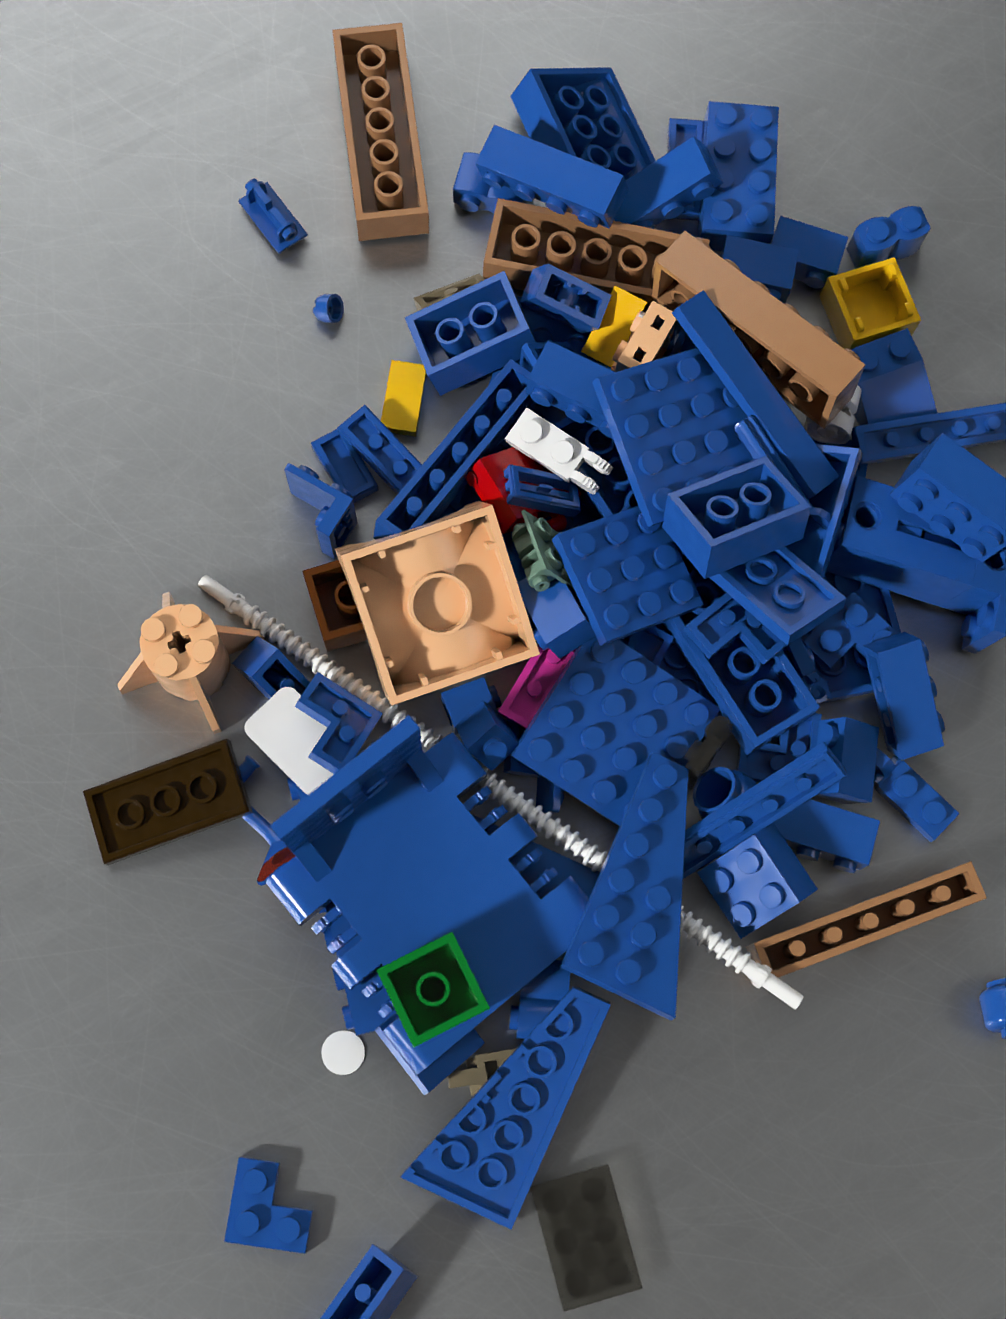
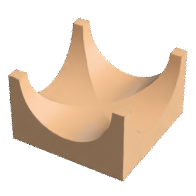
[335,501,540,706]

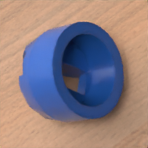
[313,294,344,323]

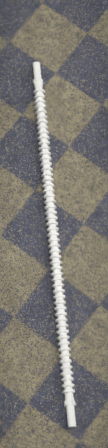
[198,575,804,1010]

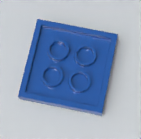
[551,506,704,646]

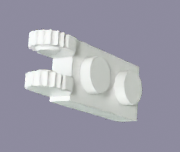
[505,408,613,495]

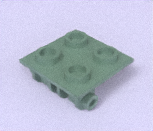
[512,510,575,592]

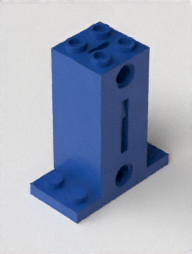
[827,475,1006,654]

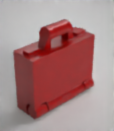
[466,447,582,534]

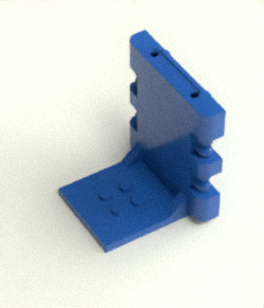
[266,715,589,1075]

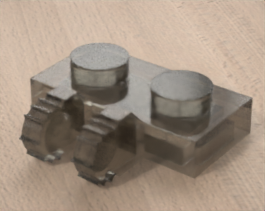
[683,715,733,791]

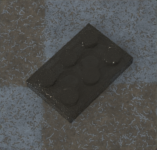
[530,1164,643,1312]

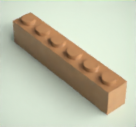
[746,861,987,978]

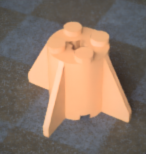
[117,592,265,734]

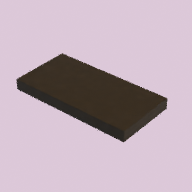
[83,739,253,865]

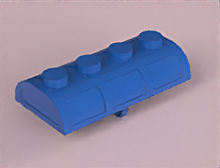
[785,444,862,579]

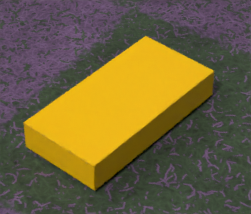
[581,286,648,367]
[381,360,427,437]

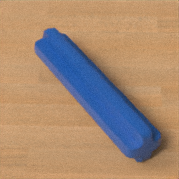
[734,415,812,507]

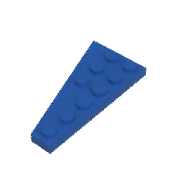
[560,752,689,1021]
[401,986,611,1230]

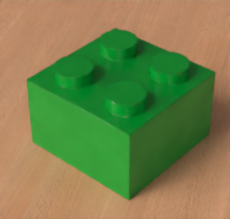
[376,932,490,1048]

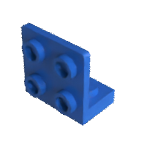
[284,463,358,559]

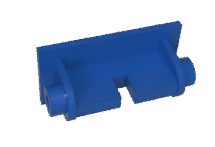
[238,179,308,254]

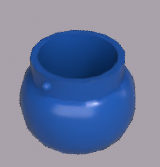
[692,766,757,819]

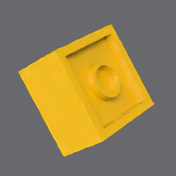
[819,257,921,349]

